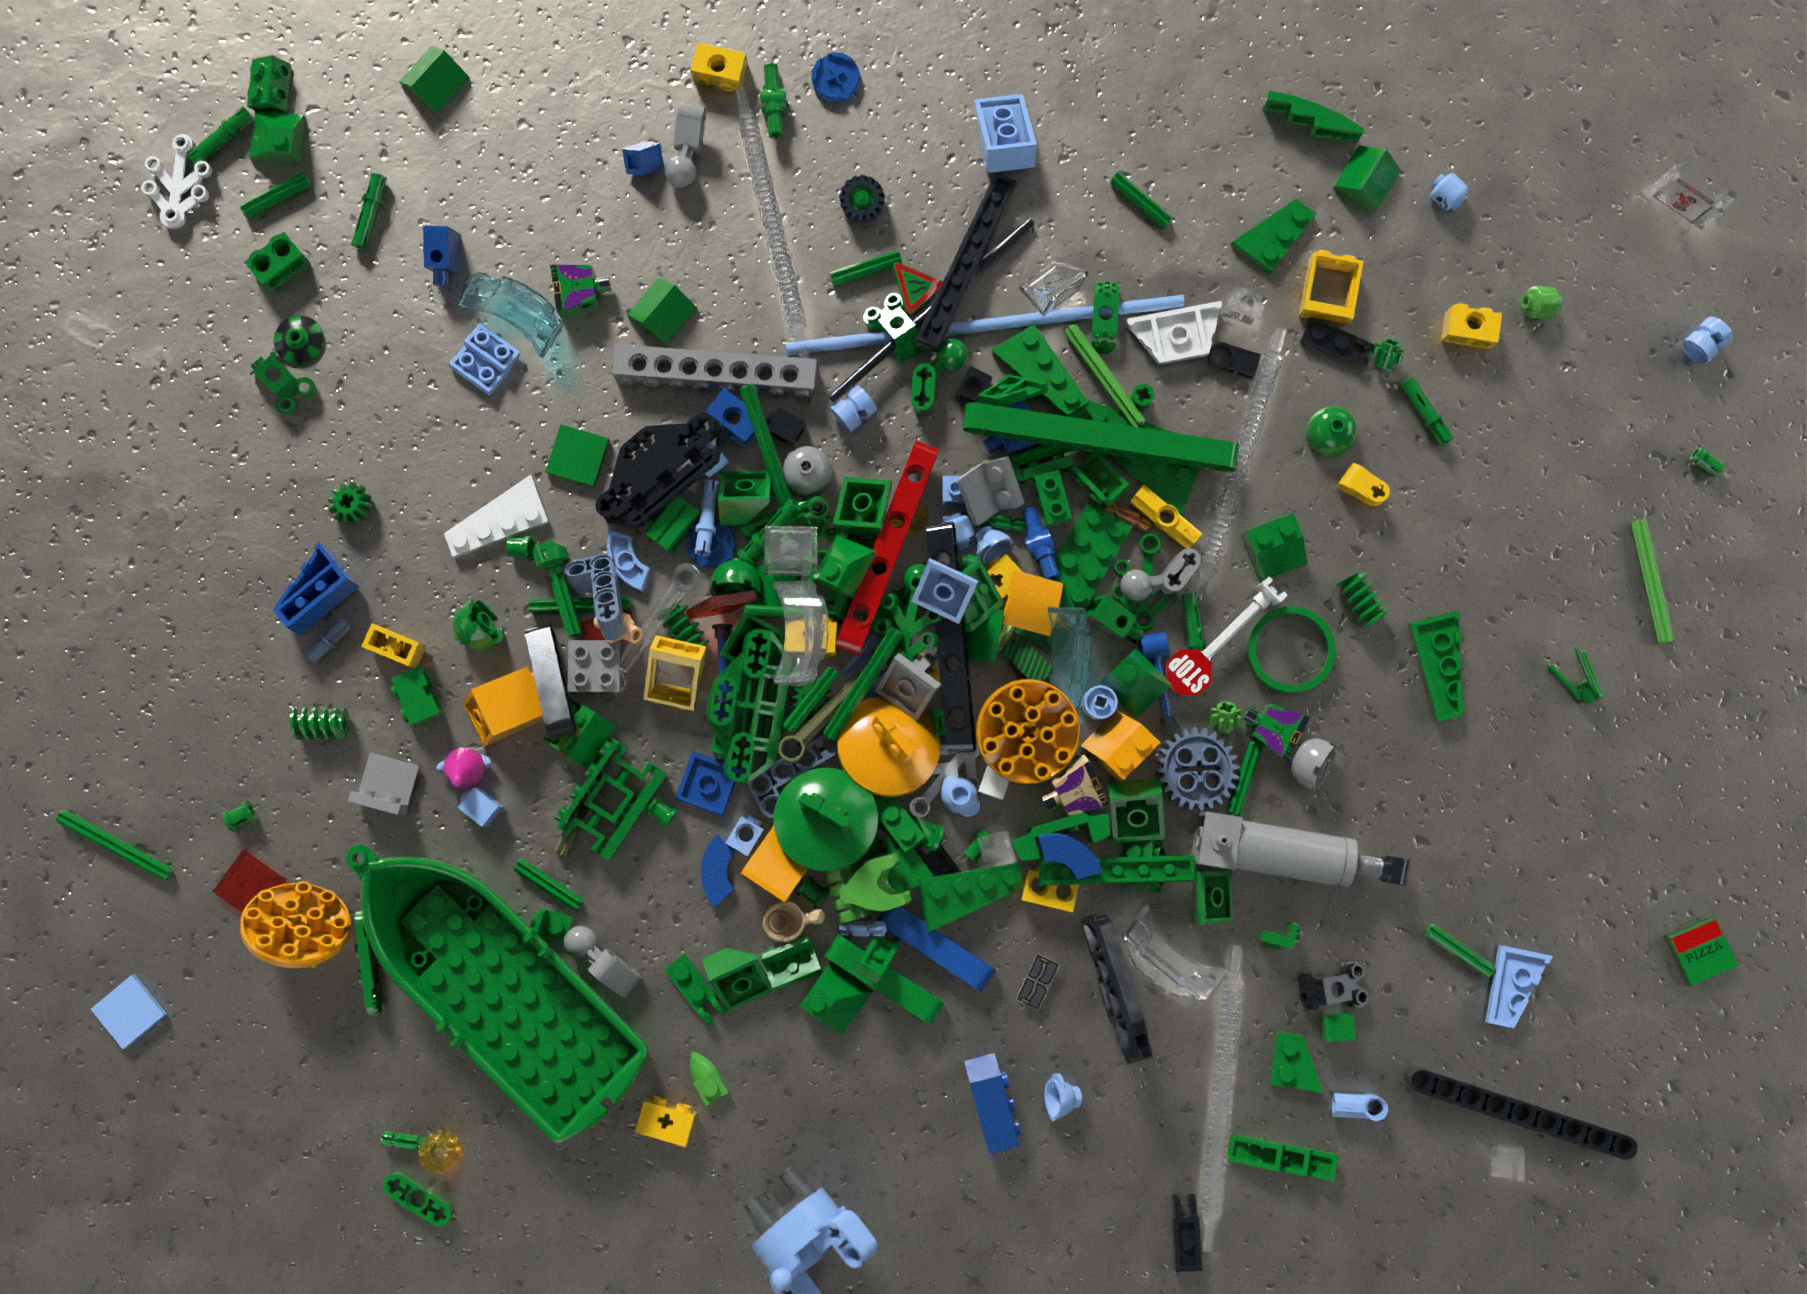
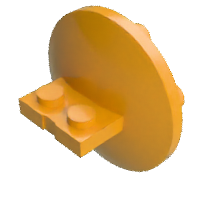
[976,679,1080,784]
[837,696,940,797]
[240,882,351,968]

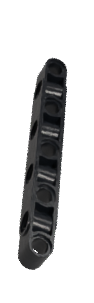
[926,521,976,754]

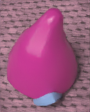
[435,747,491,790]

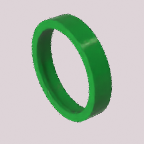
[1246,606,1336,694]

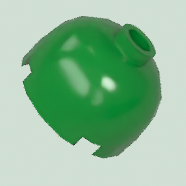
[1305,406,1358,457]
[710,558,761,604]
[453,599,504,651]

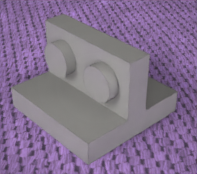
[875,653,941,721]

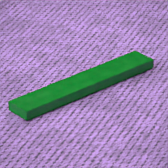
[1038,855,1196,886]

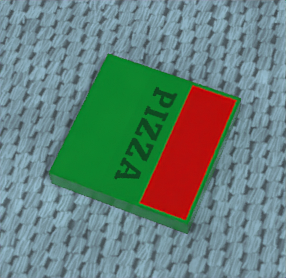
[1666,917,1739,986]

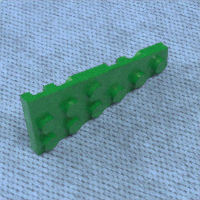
[1058,399,1200,516]

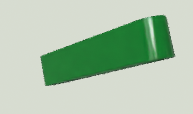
[824,933,945,1025]

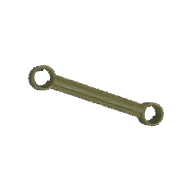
[778,645,891,763]

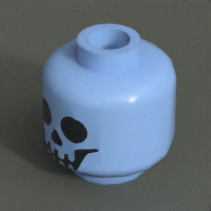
[1430,173,1468,211]

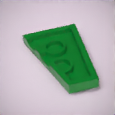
[1230,199,1316,274]

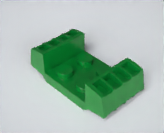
[1009,813,1111,861]

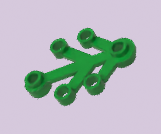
[1111,534,1180,633]
[875,572,944,663]

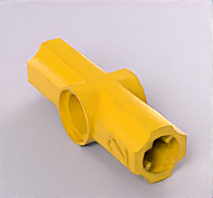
[1130,485,1203,549]

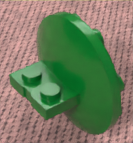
[773,768,878,872]

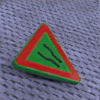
[893,262,943,315]

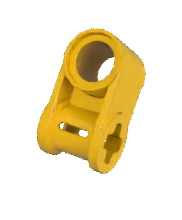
[1338,463,1390,507]

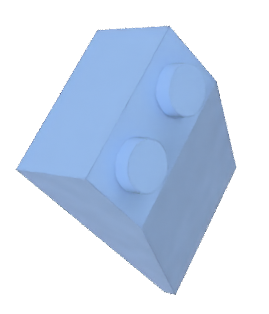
[974,94,1037,173]

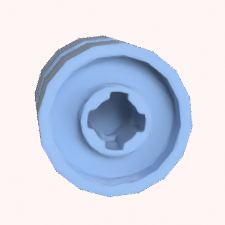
[1682,317,1733,365]
[830,385,878,433]
[1081,685,1118,721]

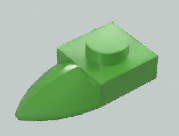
[690,1052,729,1106]

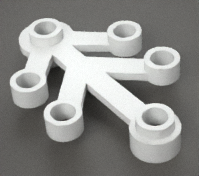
[141,134,212,229]
[910,739,980,818]

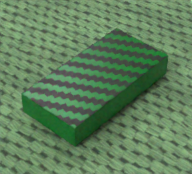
[1001,633,1055,682]

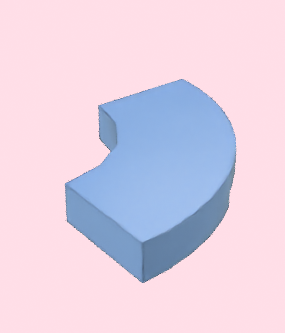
[607,529,651,593]

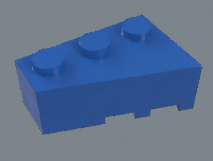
[273,542,359,635]
[964,1053,1022,1154]

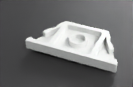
[1126,301,1222,365]

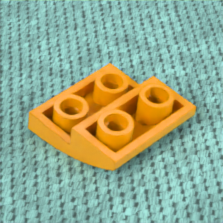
[1002,570,1063,636]

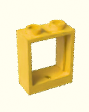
[1298,250,1364,326]
[643,635,706,711]

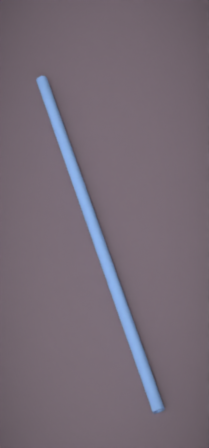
[786,295,1184,356]

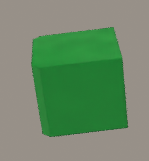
[1319,1012,1356,1042]

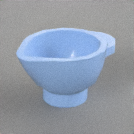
[975,526,1014,564]
[941,776,980,817]
[1044,1073,1082,1121]

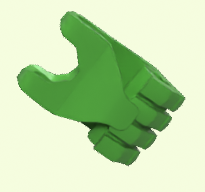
[826,853,912,923]

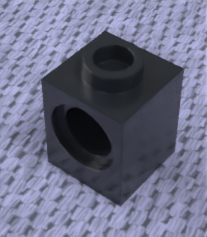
[955,366,992,407]
[766,407,806,448]

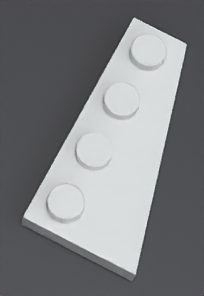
[444,475,550,558]

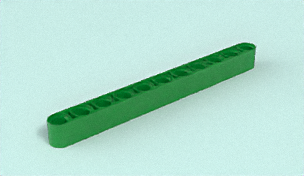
[962,403,1239,472]

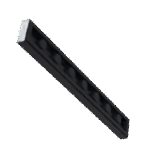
[915,173,1018,353]

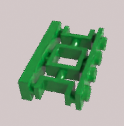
[554,738,667,861]

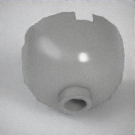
[783,446,833,497]
[1289,739,1337,791]

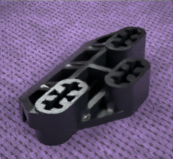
[595,412,725,527]
[1081,914,1153,1065]

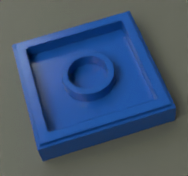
[675,751,741,817]

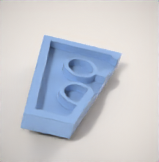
[1485,945,1553,1028]

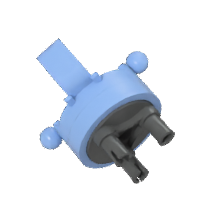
[741,1165,878,1294]

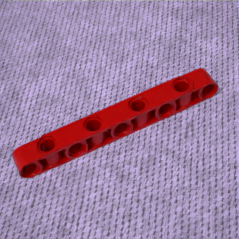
[835,440,939,656]

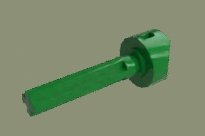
[533,541,582,638]

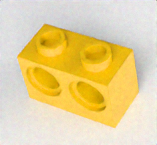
[1020,866,1079,912]

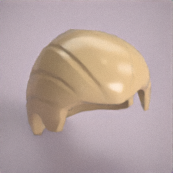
[762,901,825,942]

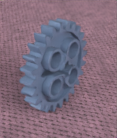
[1155,727,1240,811]

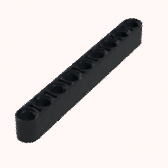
[1404,1067,1638,1160]

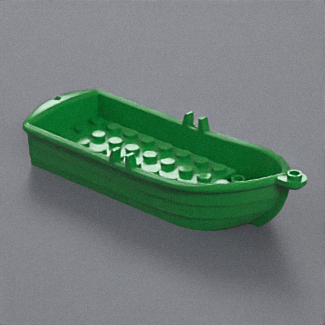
[346,845,649,1143]

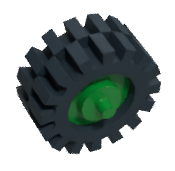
[839,175,885,222]

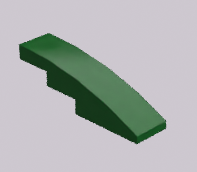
[1263,90,1364,143]
[1227,1133,1339,1181]

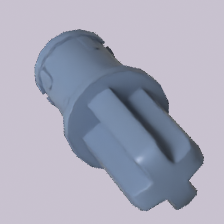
[304,618,350,664]

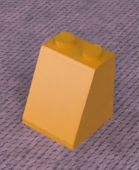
[462,667,543,748]
[1080,710,1160,782]
[741,826,808,902]

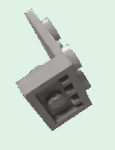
[957,456,1025,526]
[567,640,621,694]
[348,753,420,815]

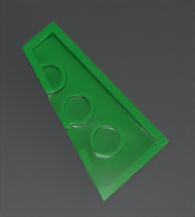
[992,324,1089,417]
[1408,610,1463,722]
[919,862,1024,932]

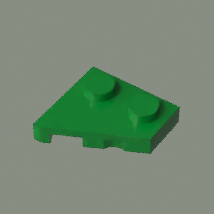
[978,374,1048,407]
[960,560,1004,631]
[1269,1031,1322,1093]

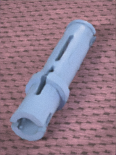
[694,480,720,556]

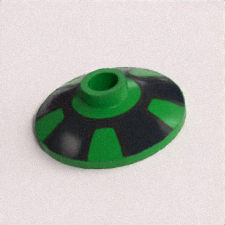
[274,315,325,365]

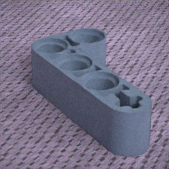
[564,554,625,640]
[749,735,838,818]

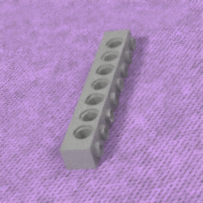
[612,344,818,398]

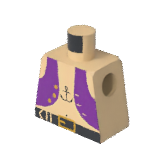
[1041,755,1109,816]

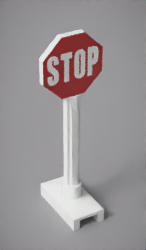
[1166,577,1287,695]

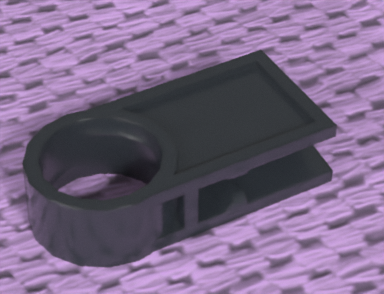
[1207,342,1261,379]

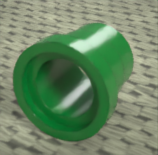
[506,536,536,561]

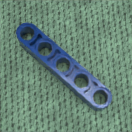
[876,906,996,992]

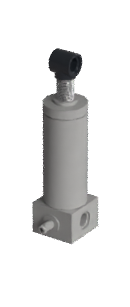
[1191,811,1411,888]

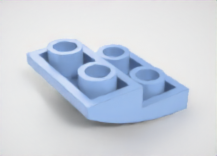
[449,324,520,396]

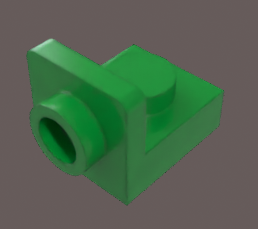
[530,908,574,942]

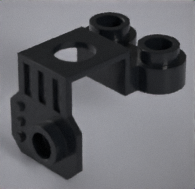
[1298,961,1369,1010]

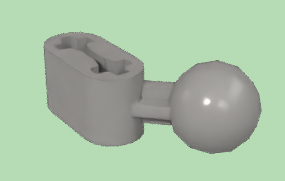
[665,102,706,188]
[1120,548,1201,602]
[564,926,642,998]

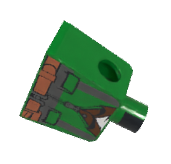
[1080,594,1143,643]

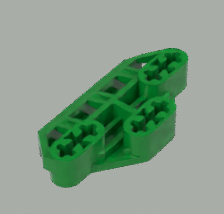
[706,629,792,783]

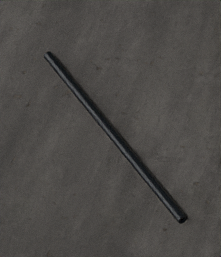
[828,217,1035,403]

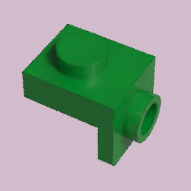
[1257,922,1301,951]

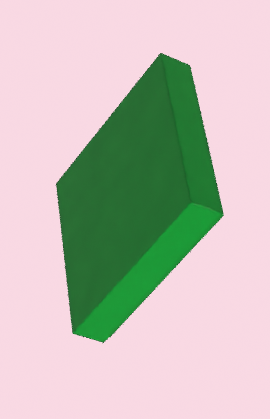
[545,424,610,488]

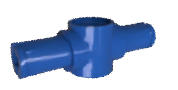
[1022,507,1060,581]

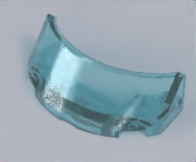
[458,272,563,358]
[1047,607,1092,710]

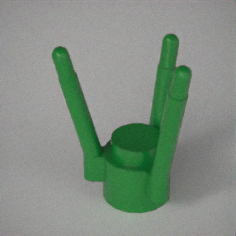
[1547,647,1604,704]

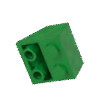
[543,697,617,768]

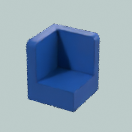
[622,142,664,176]

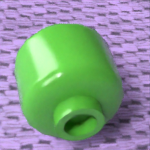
[1521,286,1562,320]

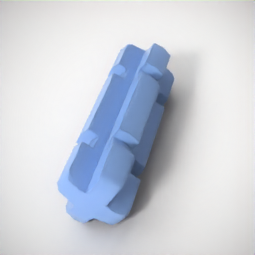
[839,921,887,937]

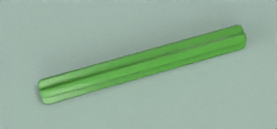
[1064,324,1146,427]
[1631,519,1674,644]

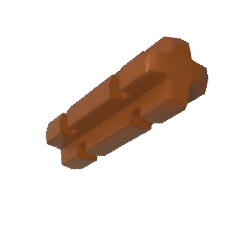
[1104,501,1152,533]

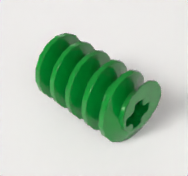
[1336,572,1389,628]
[657,599,710,646]
[290,707,349,740]

